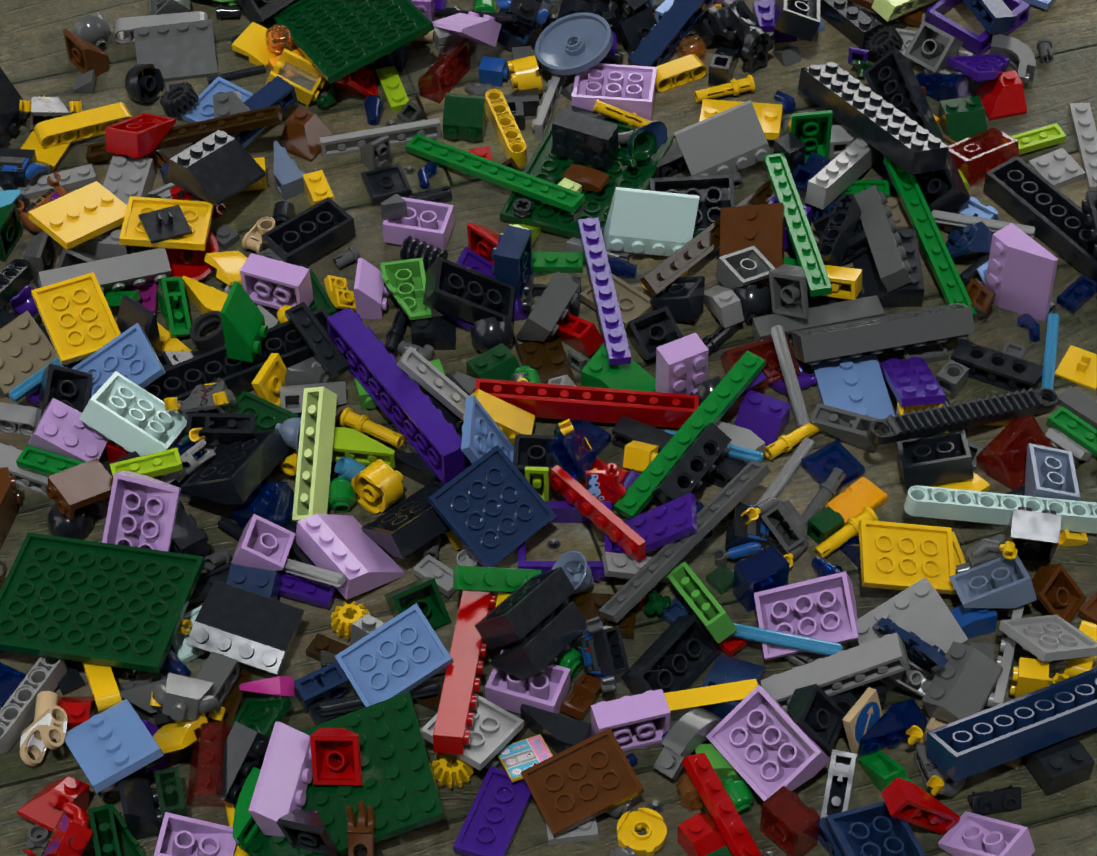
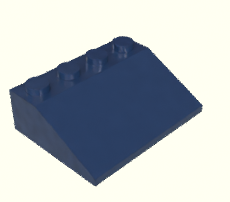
[825,801,926,856]

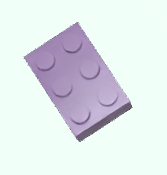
[382,197,455,251]
[240,253,314,310]
[655,332,709,395]
[28,398,109,462]
[485,650,571,714]
[591,689,671,751]

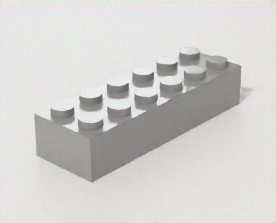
[84,156,156,259]

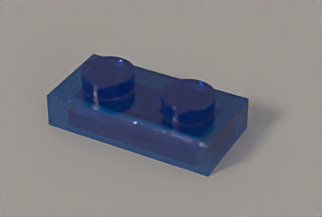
[1056,274,1097,313]

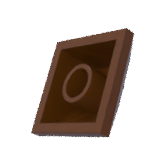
[63,29,109,77]
[279,107,333,162]
[1031,563,1086,623]

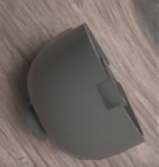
[71,13,111,49]

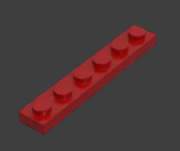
[550,465,646,562]
[681,752,762,856]

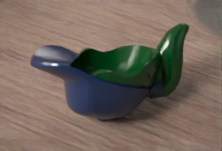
[622,121,668,168]

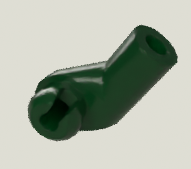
[316,86,337,109]

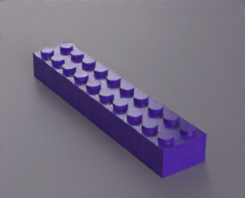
[327,307,470,483]

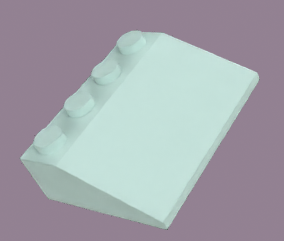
[603,187,699,257]
[79,371,187,456]

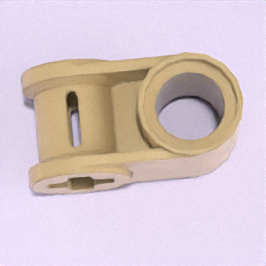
[242,216,276,254]

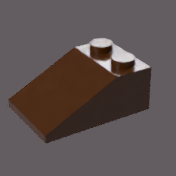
[0,467,21,550]

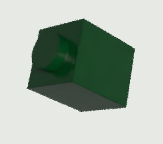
[807,506,844,545]

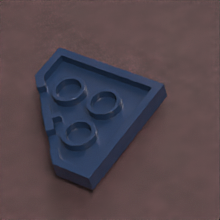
[872,617,949,673]

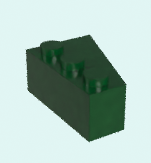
[88,803,147,856]

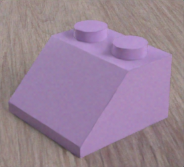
[354,258,390,319]
[231,514,296,571]

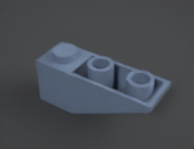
[273,141,305,200]

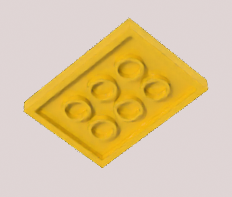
[699,99,783,140]
[28,181,127,250]
[119,196,214,251]
[31,272,121,366]
[858,519,956,595]

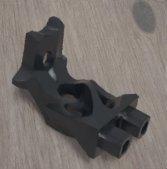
[707,0,775,73]

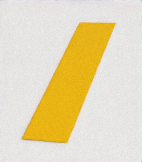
[664,679,758,711]

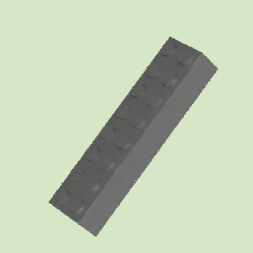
[791,303,975,365]

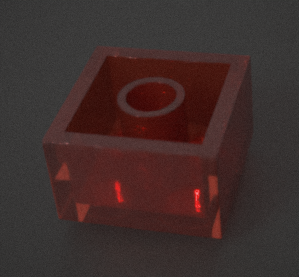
[760,786,820,856]

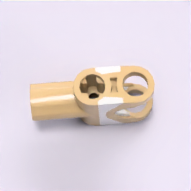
[20,691,68,767]

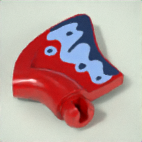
[584,463,626,504]

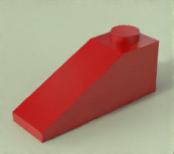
[554,313,604,356]
[881,777,960,835]

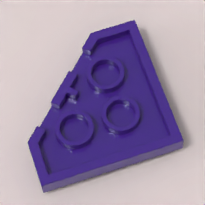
[947,54,1009,83]

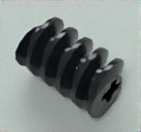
[400,236,448,271]

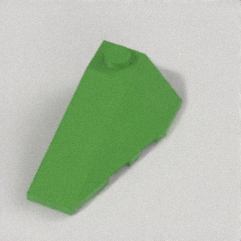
[380,258,432,320]

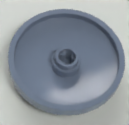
[535,12,613,75]

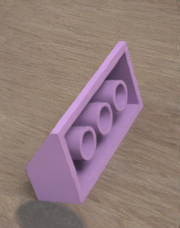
[248,722,313,837]

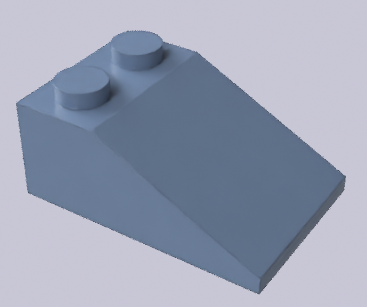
[1024,443,1081,501]
[949,555,1037,608]

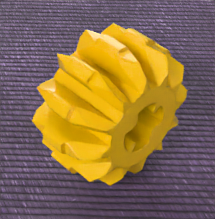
[331,601,370,641]
[431,753,474,791]

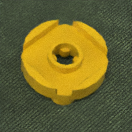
[616,808,667,856]

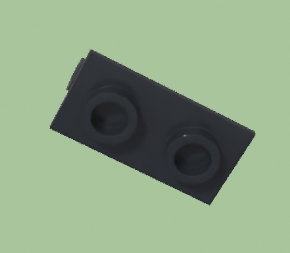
[968,785,1022,816]

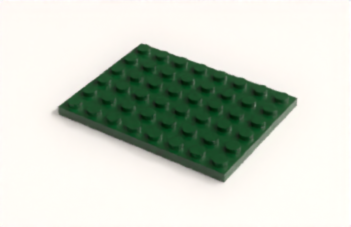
[271,0,434,84]
[500,108,673,239]
[0,532,205,673]
[234,691,446,856]

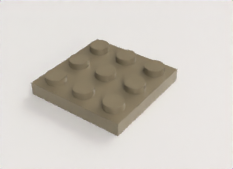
[0,310,58,397]

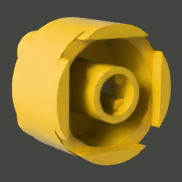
[507,55,543,95]
[351,459,404,514]

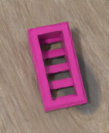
[239,676,295,696]

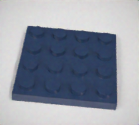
[427,445,557,567]

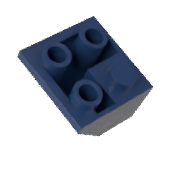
[945,221,993,261]

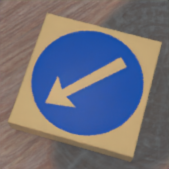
[842,687,885,757]

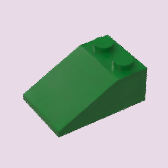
[786,110,833,160]
[220,281,268,362]
[581,343,656,392]

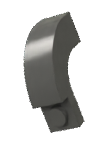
[990,33,1036,87]
[653,708,723,780]

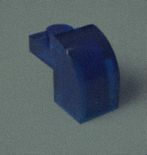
[792,152,831,193]

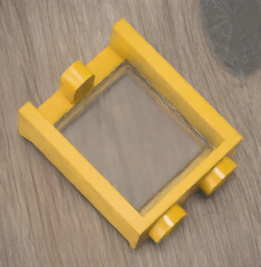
[265,48,327,108]

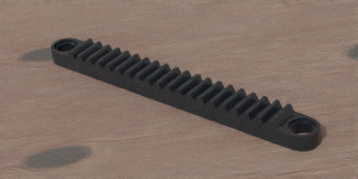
[866,387,1059,445]

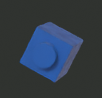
[478,56,509,87]

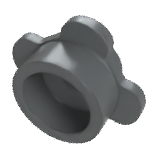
[26,824,53,849]

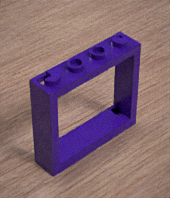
[925,0,1030,55]
[518,501,612,582]

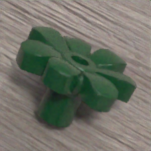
[851,60,874,79]
[642,590,671,615]

